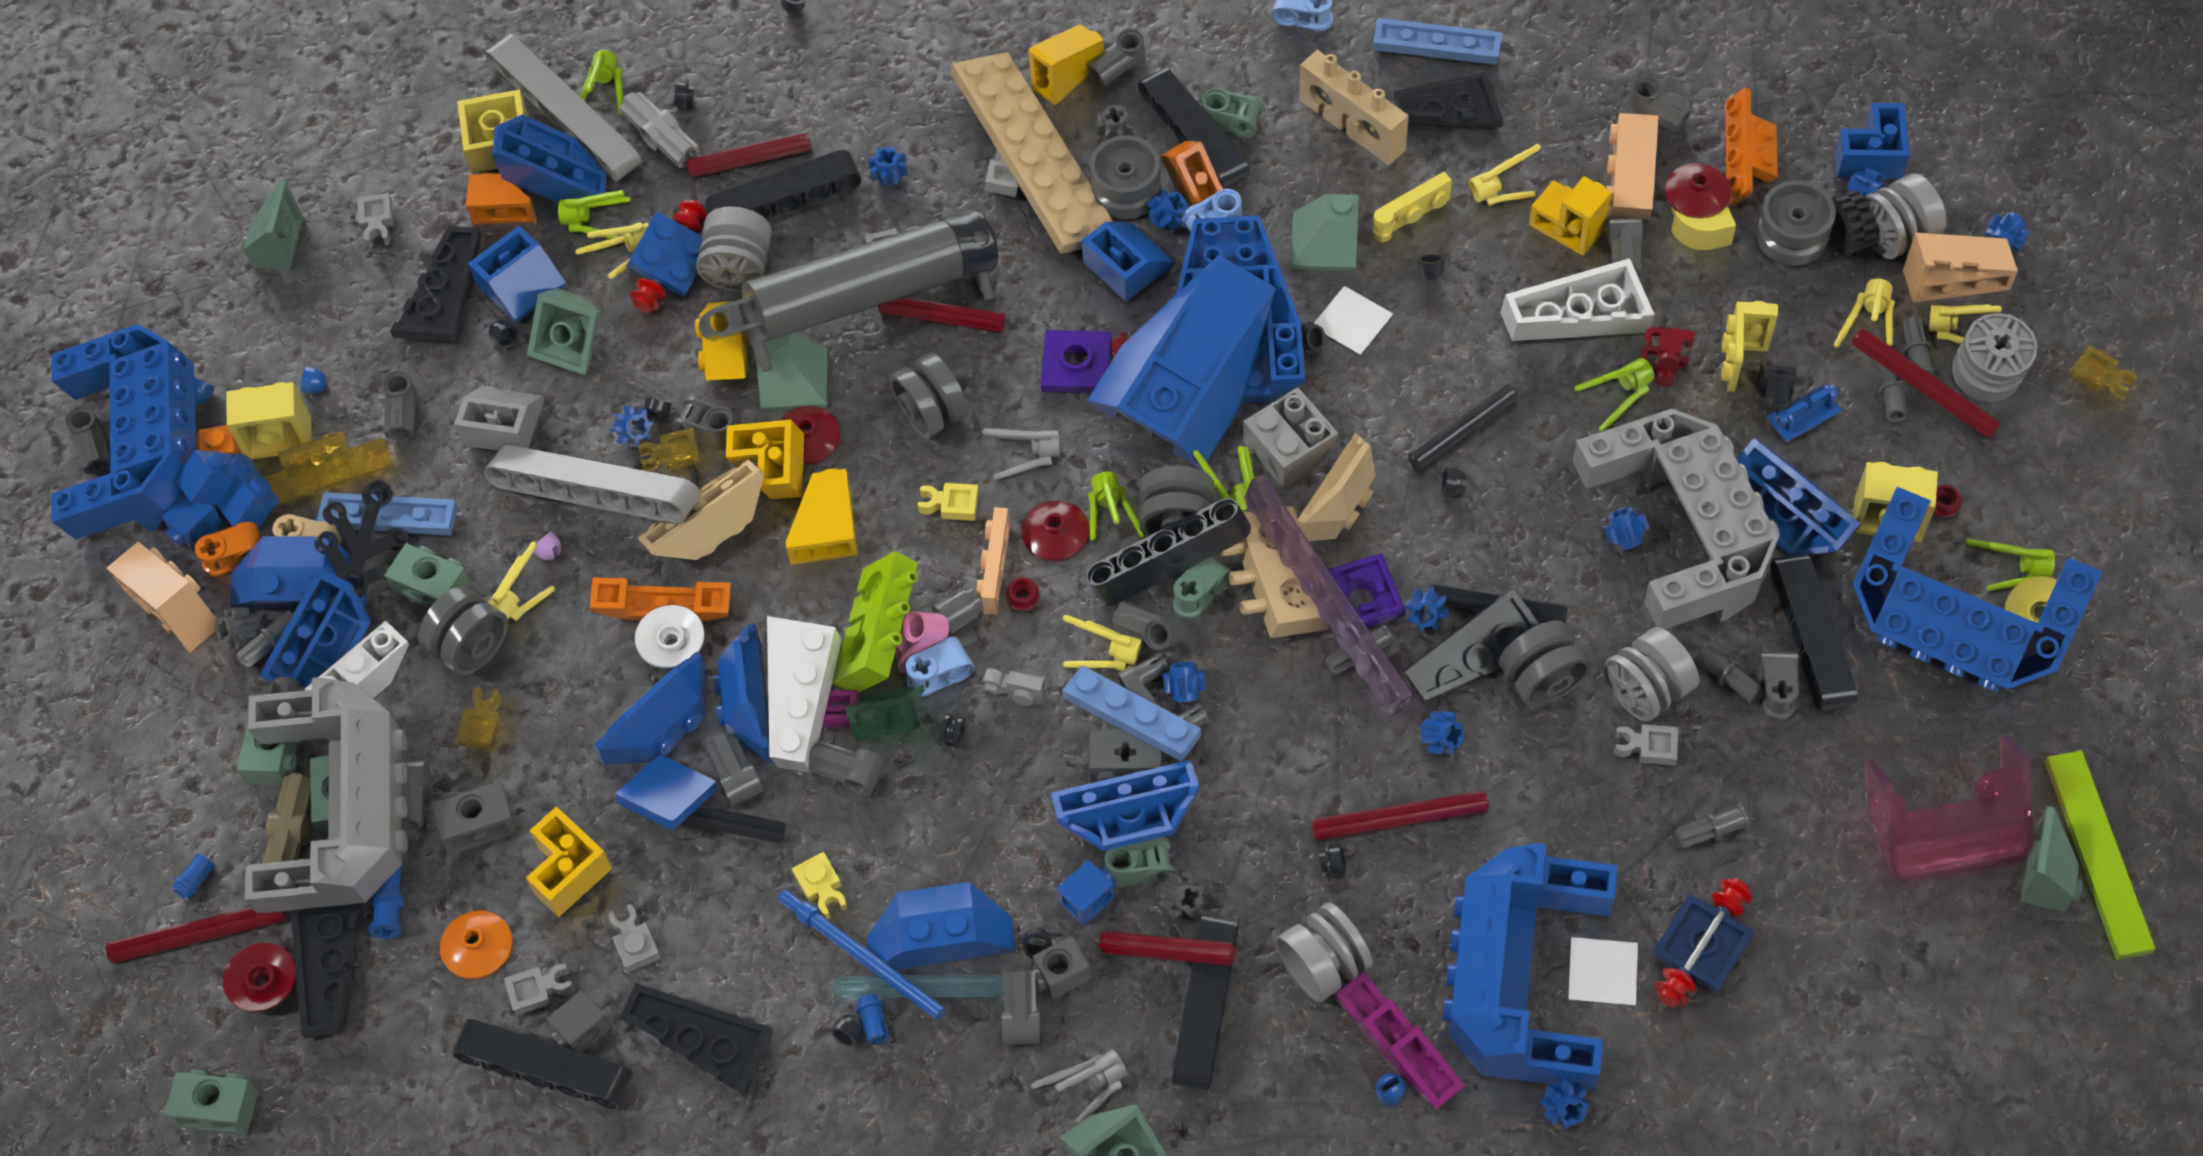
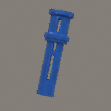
[368,852,404,939]

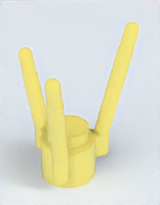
[1468,144,1541,206]
[575,222,649,279]
[1834,279,1895,348]
[1929,304,2002,344]
[487,542,555,622]
[1063,615,1142,671]

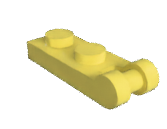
[1373,172,1452,242]

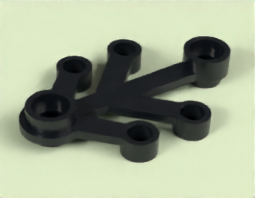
[314,480,409,599]

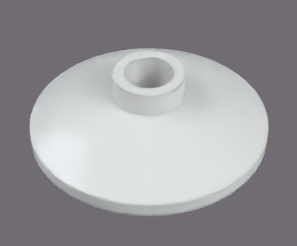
[635,605,705,669]

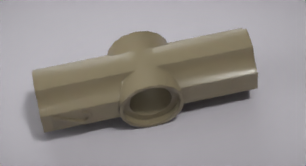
[263,773,311,863]

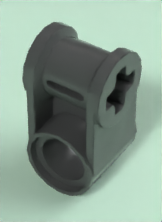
[671,396,736,450]
[1758,651,1799,721]

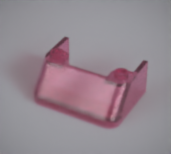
[1865,734,2033,880]

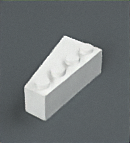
[1501,258,1654,341]
[767,616,842,773]

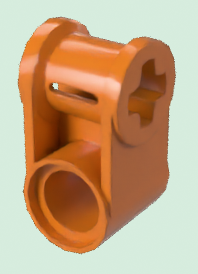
[195,522,261,577]

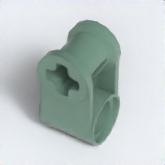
[1202,88,1264,138]
[1173,557,1233,619]
[1105,837,1176,887]

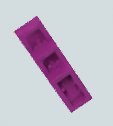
[1333,972,1465,1110]

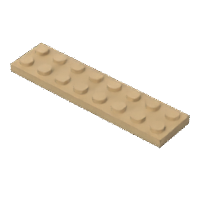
[950,52,1114,254]

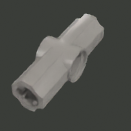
[619,92,700,168]

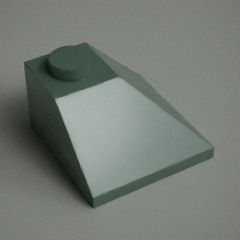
[242,180,303,270]
[1291,194,1359,271]
[527,288,600,375]
[756,333,828,411]
[2021,806,2083,912]
[1060,1105,1167,1156]

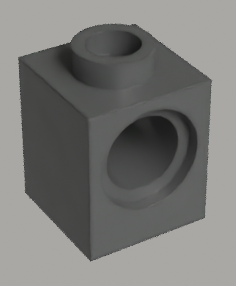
[1033,936,1091,999]
[547,990,611,1052]

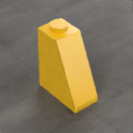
[1028,24,1104,106]
[786,469,858,565]

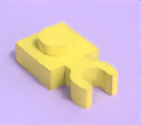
[918,483,979,521]
[791,852,847,919]

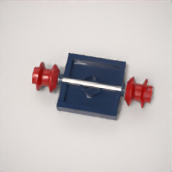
[1652,878,1755,1008]

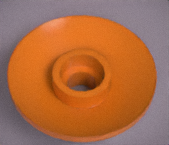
[440,910,513,979]

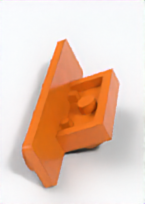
[1724,87,1778,207]

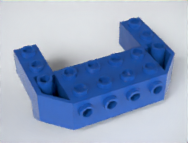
[52,324,196,539]
[1853,486,2103,692]
[1442,843,1618,1091]

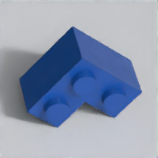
[1835,103,1910,179]
[175,450,280,529]

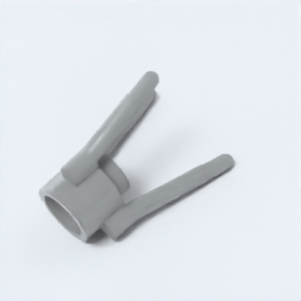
[982,428,1060,480]
[1031,1050,1127,1124]

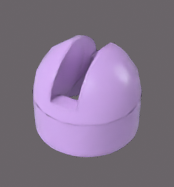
[534,531,561,561]

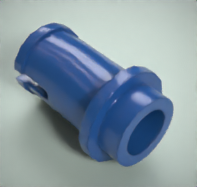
[171,853,216,901]
[855,994,890,1045]

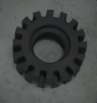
[1830,190,1877,254]

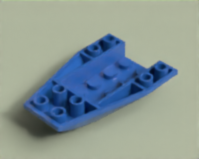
[1176,215,1305,403]
[1087,255,1276,470]

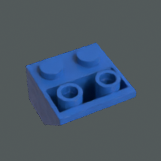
[1081,222,1175,302]
[468,226,567,323]

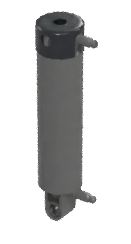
[699,209,999,372]

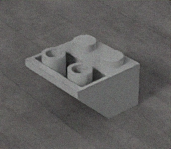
[454,387,544,451]
[1243,387,1339,489]

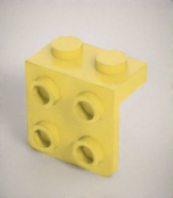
[1721,301,1778,392]

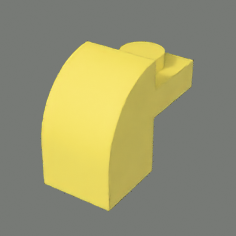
[1671,206,1736,250]

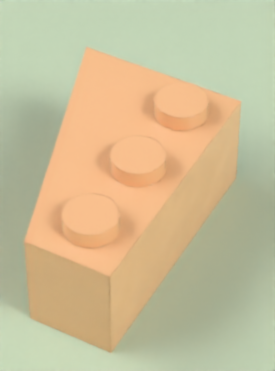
[1606,113,1659,219]
[1903,232,2018,303]
[106,542,217,653]

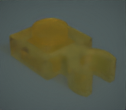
[2069,345,2138,399]
[638,428,701,471]
[456,687,501,749]

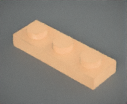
[976,507,1010,615]

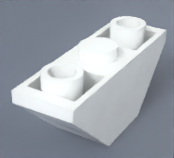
[305,621,409,698]

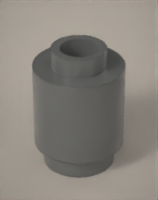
[932,587,984,635]

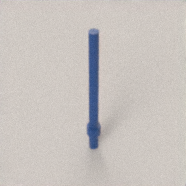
[778,889,946,1020]

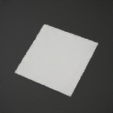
[1314,286,1393,355]
[1568,937,1638,1005]

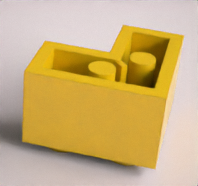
[1529,176,1611,256]
[695,301,749,380]
[726,420,804,500]
[526,806,612,918]

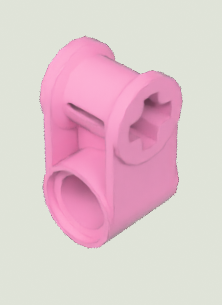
[894,611,949,674]

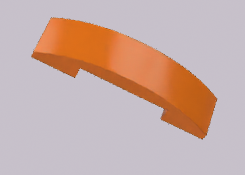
[589,577,731,622]

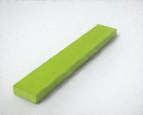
[2044,750,2156,960]

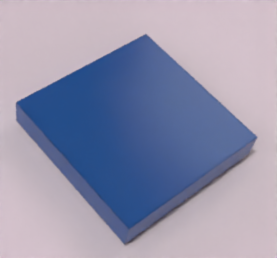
[615,754,717,831]

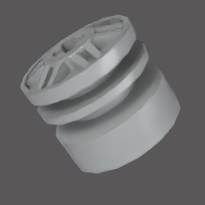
[1865,173,1947,259]
[696,207,772,291]
[1952,313,2037,402]
[1603,626,1700,722]
[1275,902,1373,1002]

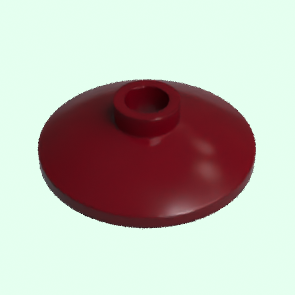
[1665,163,1731,219]
[779,406,841,465]
[1022,501,1090,561]
[223,942,296,1013]

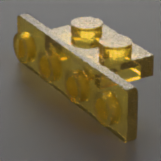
[263,431,393,507]

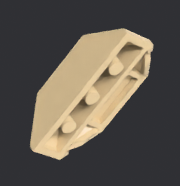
[1286,433,1376,542]
[638,459,764,560]

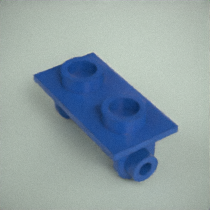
[1767,385,1842,442]

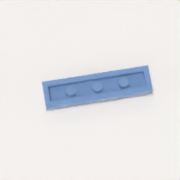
[1373,18,1502,65]
[317,492,458,536]
[1062,665,1201,762]

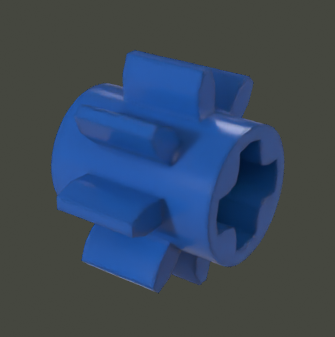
[868,146,908,187]
[1847,167,1888,196]
[1147,189,1187,231]
[1985,213,2030,252]
[609,405,654,447]
[1603,507,1650,549]
[1404,587,1449,632]
[1163,662,1206,702]
[1420,711,1464,755]
[1540,1078,1591,1129]

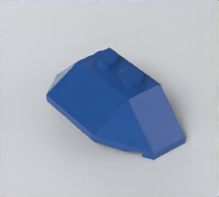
[492,114,607,202]
[1736,438,1862,555]
[230,536,367,607]
[259,567,371,687]
[713,623,774,763]
[593,652,707,765]
[1050,760,1200,851]
[867,882,1016,973]

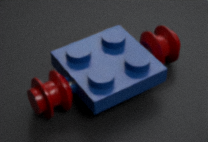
[626,200,707,313]

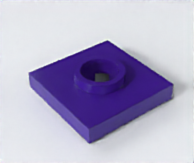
[1041,330,1112,393]
[1319,553,1406,636]

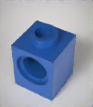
[161,495,224,551]
[1057,860,1115,926]

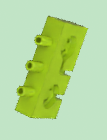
[832,551,918,693]

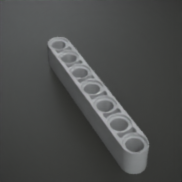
[485,33,642,182]
[484,445,701,524]

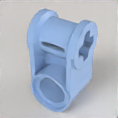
[1271,0,1333,32]
[1180,189,1242,231]
[906,637,975,697]

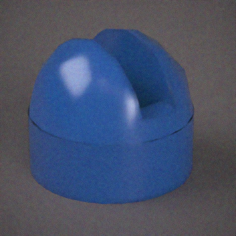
[301,367,327,394]
[194,377,214,405]
[1375,1072,1406,1106]

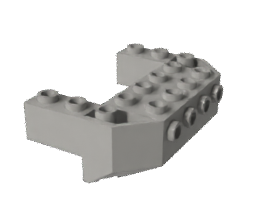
[1573,409,1780,629]
[245,678,407,913]

